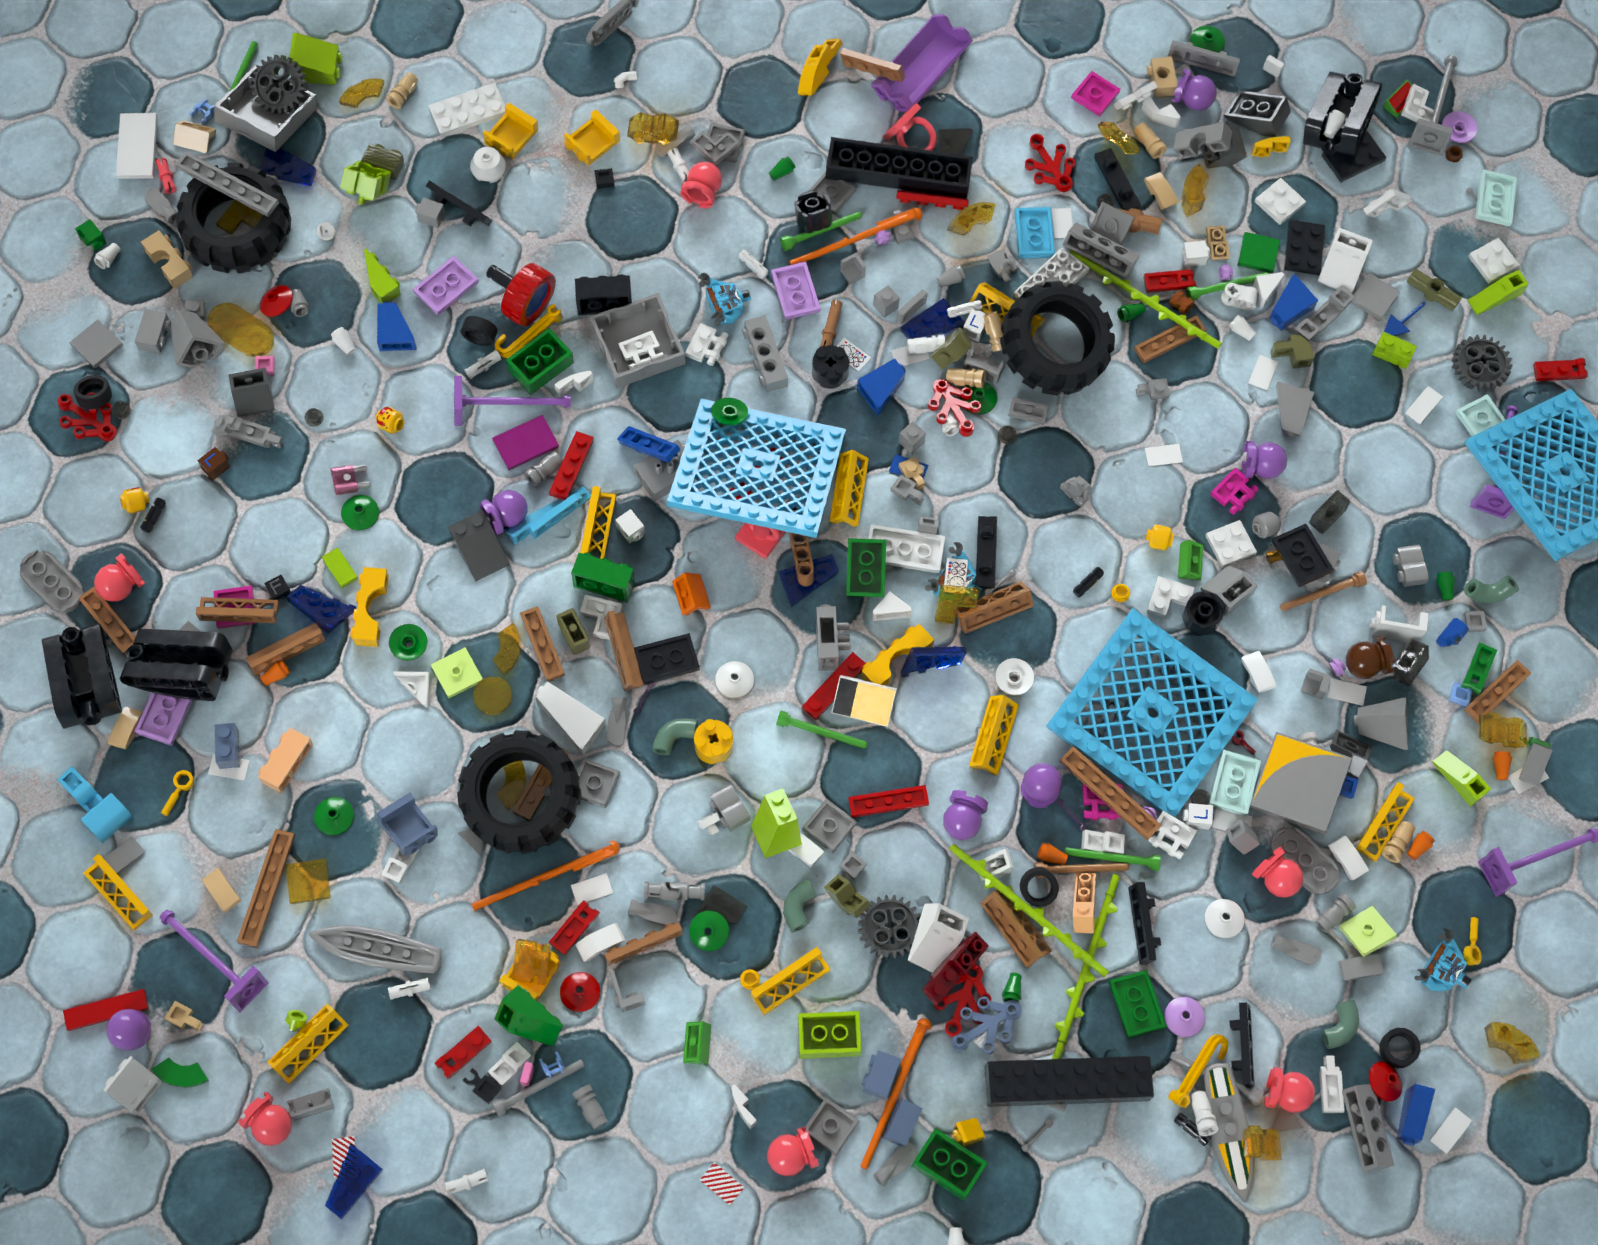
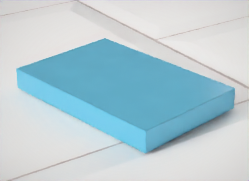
[1015,207,1055,258]

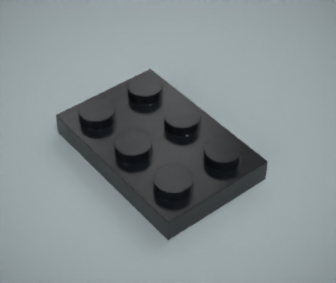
[1321,131,1387,183]
[1284,220,1325,275]
[1272,524,1334,587]
[634,633,700,685]

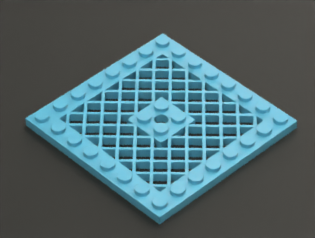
[1464,389,1598,562]
[667,399,846,538]
[1046,608,1258,817]

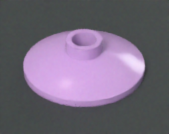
[1442,111,1477,143]
[1164,997,1205,1037]

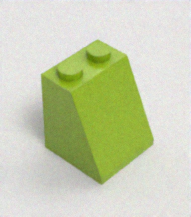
[289,32,343,85]
[751,788,802,858]

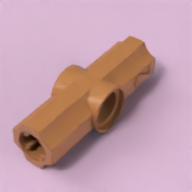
[1117,208,1162,235]

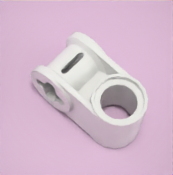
[1221,283,1258,311]

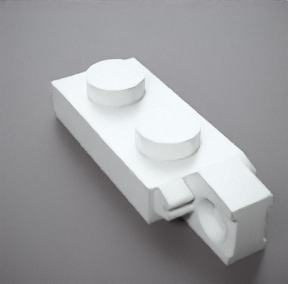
[1319,1056,1344,1113]

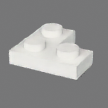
[1113,81,1157,111]
[1401,84,1434,123]
[1364,189,1412,218]
[1147,576,1194,618]
[580,595,622,641]

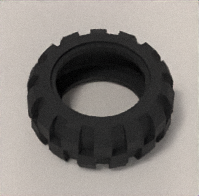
[176,163,291,274]
[1000,281,1115,396]
[457,730,581,854]

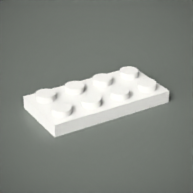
[428,83,505,137]
[868,524,945,573]

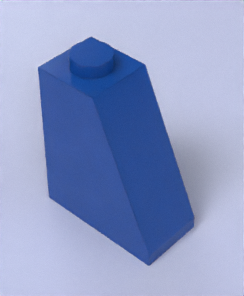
[1270,274,1318,331]
[377,302,417,351]
[857,358,906,416]
[1397,1084,1435,1146]

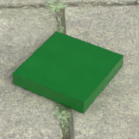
[1237,232,1280,274]

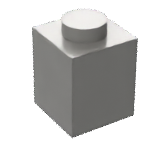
[415,197,445,228]
[873,285,900,318]
[898,421,926,454]

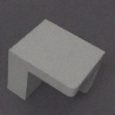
[840,252,866,285]
[1301,669,1332,699]
[1226,819,1260,854]

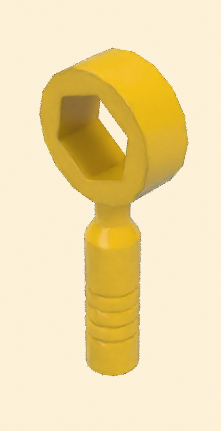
[161,770,194,817]
[1463,917,1482,966]

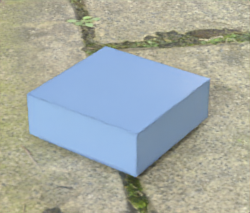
[1449,682,1473,707]

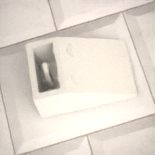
[1317,228,1373,293]
[908,903,969,973]
[103,1056,163,1116]

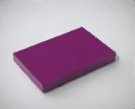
[492,415,559,471]

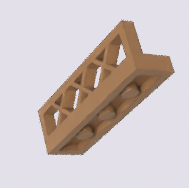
[953,581,1034,634]
[196,597,279,623]
[604,611,644,691]
[246,623,325,676]
[980,890,1052,968]

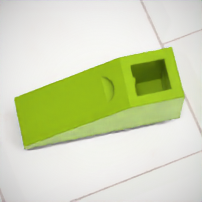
[364,248,401,303]
[1467,270,1529,315]
[1432,750,1491,807]

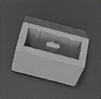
[1200,565,1258,616]

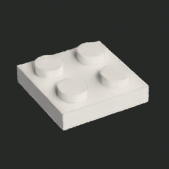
[1255,178,1306,225]
[1468,238,1520,284]
[1205,520,1257,568]

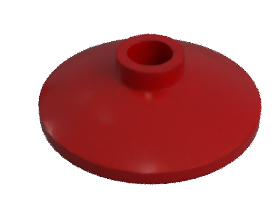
[260,285,293,317]
[560,972,600,1012]
[1369,1062,1402,1102]

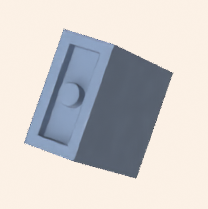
[377,792,438,857]

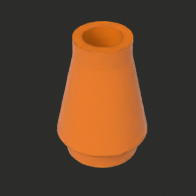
[260,660,291,686]
[1492,751,1512,780]
[1406,831,1435,861]
[1037,843,1068,865]

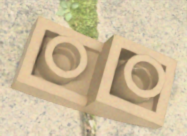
[1144,172,1179,210]
[1206,226,1230,261]
[108,707,143,749]
[202,868,241,913]

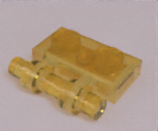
[512,939,551,985]

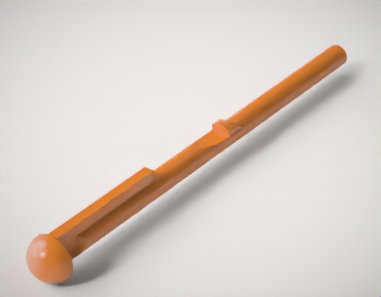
[789,208,923,265]
[471,840,620,911]
[860,1018,932,1170]

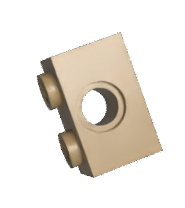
[1147,57,1178,98]

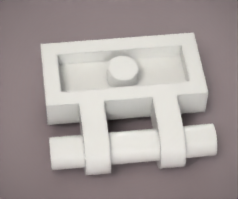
[685,323,729,366]
[618,331,664,368]
[1148,811,1197,860]

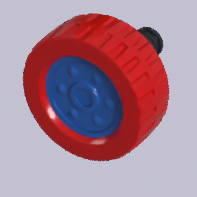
[486,263,556,326]

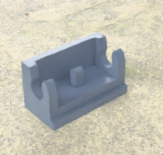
[881,1098,923,1146]

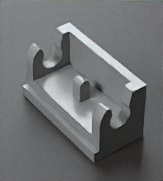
[963,348,1005,383]
[287,1088,334,1121]

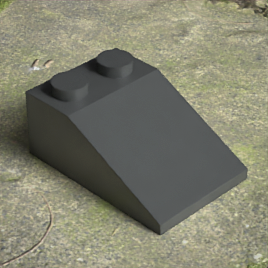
[1224,90,1291,137]
[448,510,510,582]

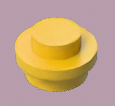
[1111,584,1130,602]
[740,969,760,990]

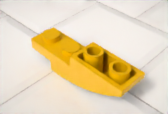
[798,38,843,96]

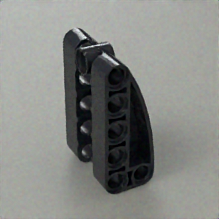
[1303,71,1382,156]
[42,623,122,729]
[119,629,233,701]

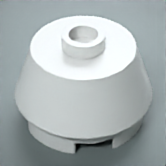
[470,147,506,183]

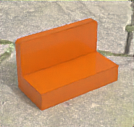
[672,572,711,616]

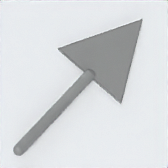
[458,829,483,856]
[1270,1092,1321,1133]

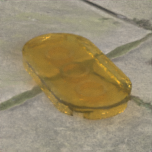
[207,303,274,357]

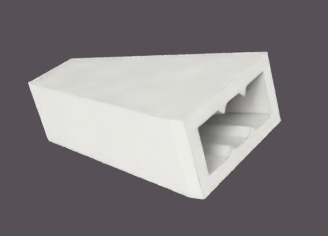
[536,681,606,755]

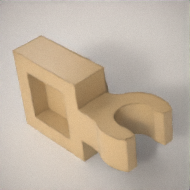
[898,456,925,490]
[164,1001,204,1031]

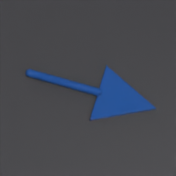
[1384,302,1426,336]

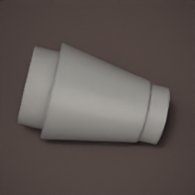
[937,265,966,287]
[291,289,309,317]

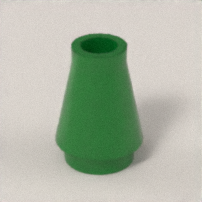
[768,156,796,181]
[1117,302,1146,322]
[1436,572,1455,601]
[1002,973,1022,1003]

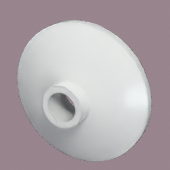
[995,658,1034,695]
[715,661,754,698]
[1204,899,1245,938]

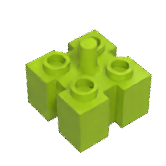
[340,160,391,205]

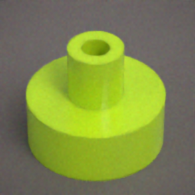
[285,1010,308,1031]

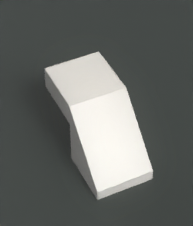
[1142,97,1181,128]
[575,923,625,962]

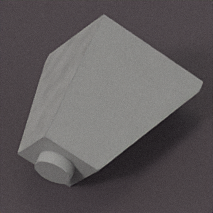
[171,309,225,369]
[1276,382,1314,438]
[1354,698,1408,750]

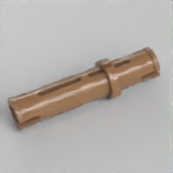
[819,300,843,348]

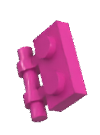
[1210,467,1259,515]
[1082,784,1122,820]

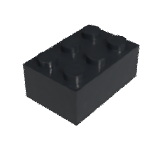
[575,274,632,316]

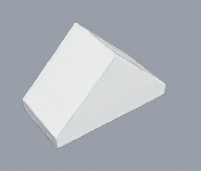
[1253,272,1284,309]
[872,591,911,621]
[979,848,1013,881]

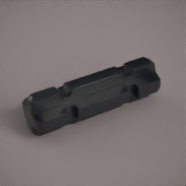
[140,497,166,533]
[1073,567,1104,597]
[1174,1113,1211,1146]

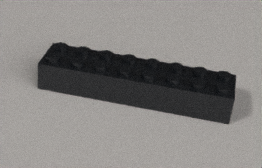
[825,137,973,198]
[984,1056,1154,1107]

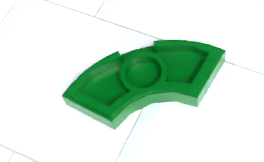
[151,1057,209,1088]

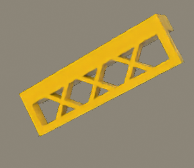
[969,282,1045,338]
[829,450,869,527]
[580,486,616,559]
[969,695,1019,775]
[1356,782,1415,862]
[83,853,153,931]
[750,947,831,1015]
[267,1004,349,1084]

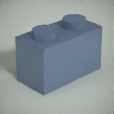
[215,723,240,769]
[861,1050,901,1101]

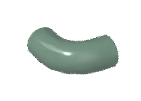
[1464,575,1519,603]
[652,718,698,756]
[783,879,817,933]
[1322,1000,1360,1049]

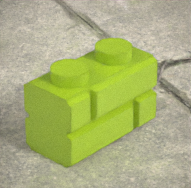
[1372,331,1417,369]

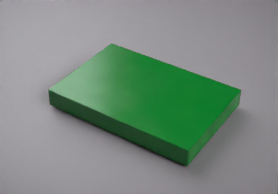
[1108,970,1167,1039]

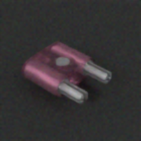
[330,464,371,495]

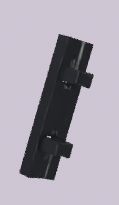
[1094,148,1141,211]
[426,180,493,227]
[976,516,997,589]
[1128,882,1161,965]
[1229,1002,1255,1087]

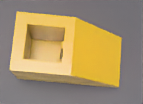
[951,1117,985,1148]

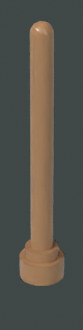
[1280,571,1367,611]
[1034,862,1129,878]

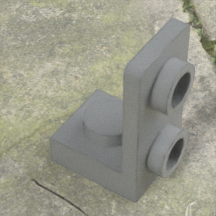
[607,969,645,1012]

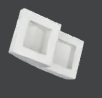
[554,371,594,397]
[1405,386,1443,425]
[1241,651,1276,693]
[1081,829,1125,854]
[788,833,824,868]
[1328,835,1369,880]
[381,847,420,883]
[487,1042,531,1088]
[731,1084,757,1129]
[1430,1107,1472,1154]

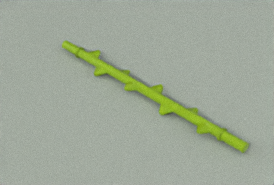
[1069,250,1222,349]
[949,843,1109,978]
[1052,874,1120,1059]

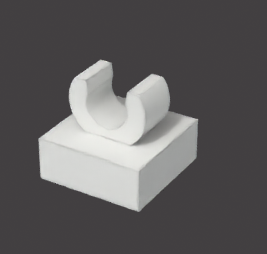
[697,813,720,835]

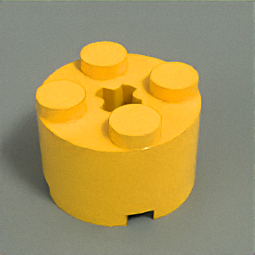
[694,719,733,764]

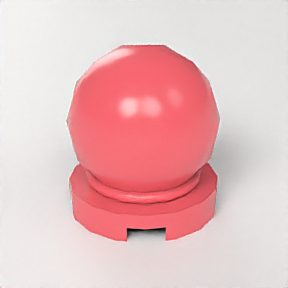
[680,162,722,209]
[94,553,145,602]
[1252,847,1304,898]
[1264,1066,1315,1113]
[238,1092,292,1146]
[767,1126,819,1176]

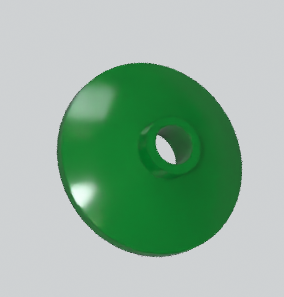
[1190,26,1225,53]
[960,382,997,415]
[711,398,748,425]
[341,495,379,530]
[389,624,428,661]
[314,797,354,835]
[689,911,729,951]

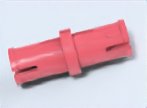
[155,158,177,194]

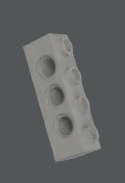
[1063,222,1140,278]
[742,315,788,392]
[1342,1084,1395,1172]

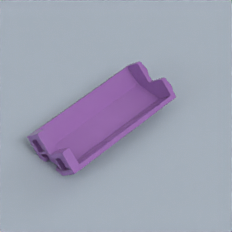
[871,14,973,112]

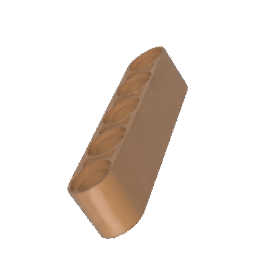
[785,500,814,586]

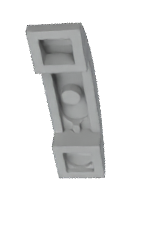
[1294,285,1355,341]

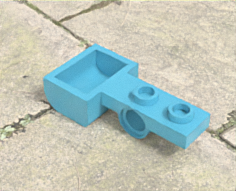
[57,766,133,844]

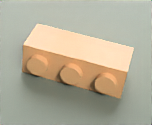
[258,728,313,794]

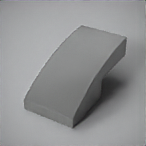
[1338,954,1384,981]

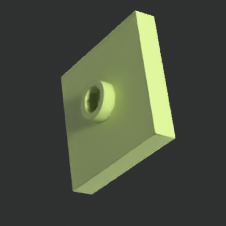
[431,647,483,699]
[1339,906,1397,957]

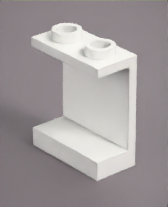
[1370,605,1428,644]

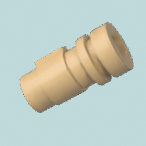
[386,72,418,109]
[1134,122,1167,159]
[983,311,1003,352]
[946,368,986,388]
[1382,821,1415,863]

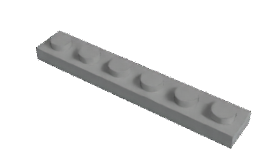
[175,151,279,217]

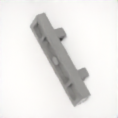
[1168,40,1240,77]

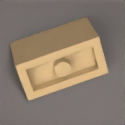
[173,120,216,153]

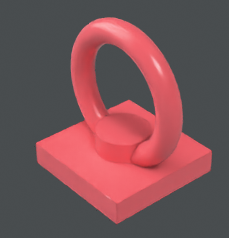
[882,103,937,151]
[735,523,786,559]

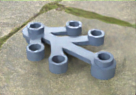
[952,997,1022,1055]

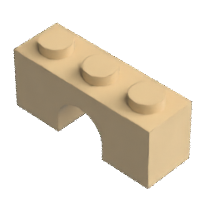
[141,230,193,289]

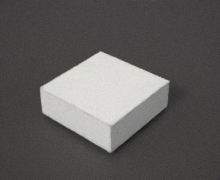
[1263,55,1284,78]

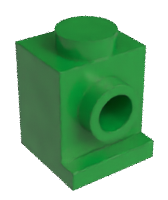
[75,219,106,251]

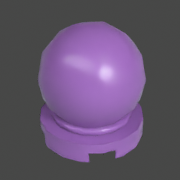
[1172,69,1217,111]
[1242,441,1287,479]
[479,490,528,535]
[1021,763,1062,808]
[943,790,988,841]
[106,1009,151,1051]

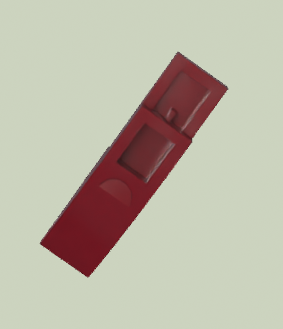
[921,932,989,1005]

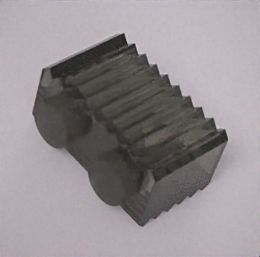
[1309,490,1350,534]
[1393,639,1429,686]

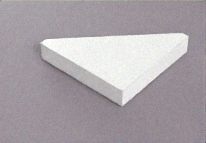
[394,671,430,708]

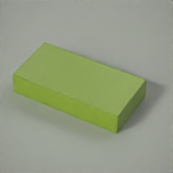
[322,547,358,589]

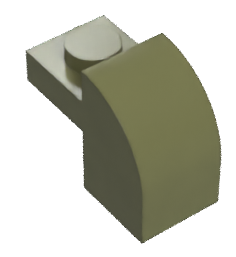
[931,327,971,370]
[1270,334,1314,369]
[824,874,871,918]

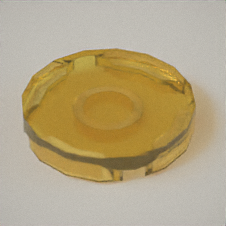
[473,676,512,715]

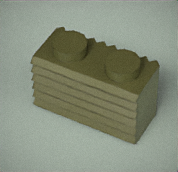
[361,143,404,180]
[556,608,591,655]

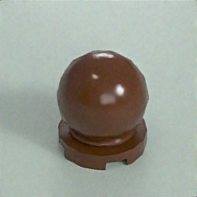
[1346,636,1395,679]

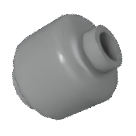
[1252,512,1281,539]

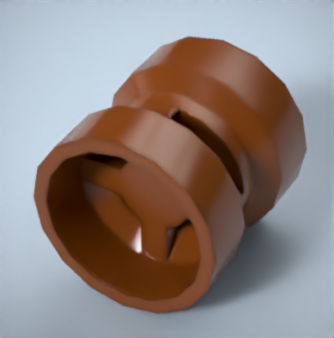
[1169,290,1194,315]

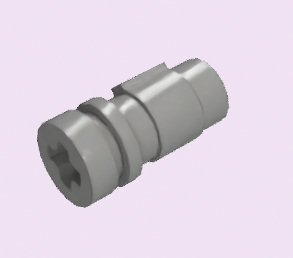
[524,451,563,487]
[1315,893,1356,933]
[572,1084,608,1130]

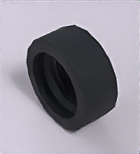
[460,316,498,346]
[74,375,112,409]
[1019,867,1059,907]
[1379,1028,1421,1068]

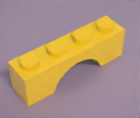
[350,567,389,647]
[861,624,934,686]

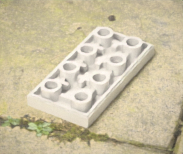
[116,113,158,179]
[1013,248,1089,316]

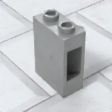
[634,439,700,502]
[815,604,851,671]

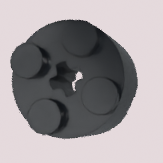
[794,191,832,233]
[812,345,849,389]
[1182,591,1224,636]

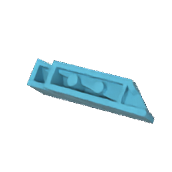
[503,487,591,545]

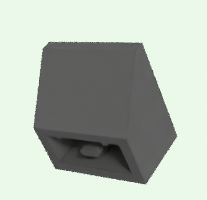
[1201,121,1247,169]
[228,367,275,417]

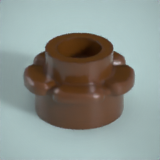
[1445,146,1463,163]

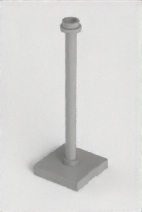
[1408,55,1458,156]

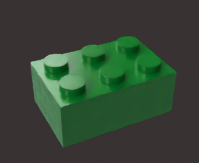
[506,328,574,395]
[846,538,886,598]
[571,552,635,603]
[911,1128,988,1201]

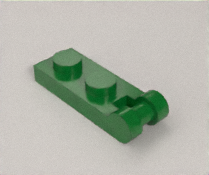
[1461,642,1497,695]

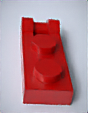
[1143,269,1197,293]
[1533,358,1588,381]
[549,900,600,956]
[434,1026,492,1079]

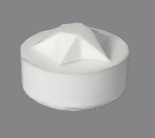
[317,222,336,241]

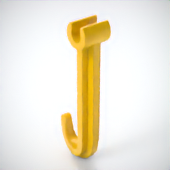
[495,304,563,358]
[1168,1034,1228,1108]

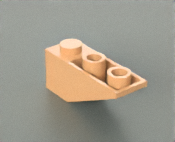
[1073,873,1096,933]

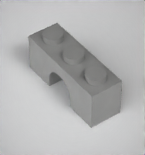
[1174,122,1232,159]

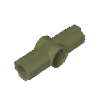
[1406,269,1462,311]

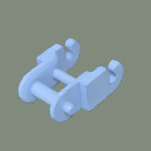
[190,99,215,124]
[539,1051,564,1079]

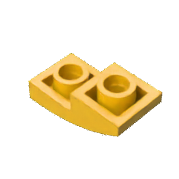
[1251,136,1290,158]

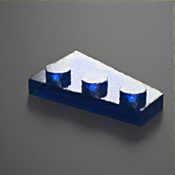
[260,148,316,186]
[900,298,965,339]
[778,554,839,607]
[287,585,356,633]
[900,646,967,678]
[325,1143,383,1220]

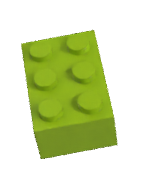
[798,1011,862,1059]

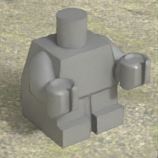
[988,249,1018,282]
[1060,475,1092,506]

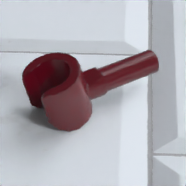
[1232,731,1256,755]

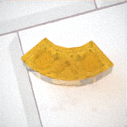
[627,112,679,144]
[1181,164,1209,217]
[947,202,996,236]
[1479,712,1527,748]
[1484,1022,1540,1064]
[1242,1125,1282,1161]

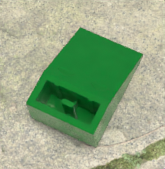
[494,985,563,1047]

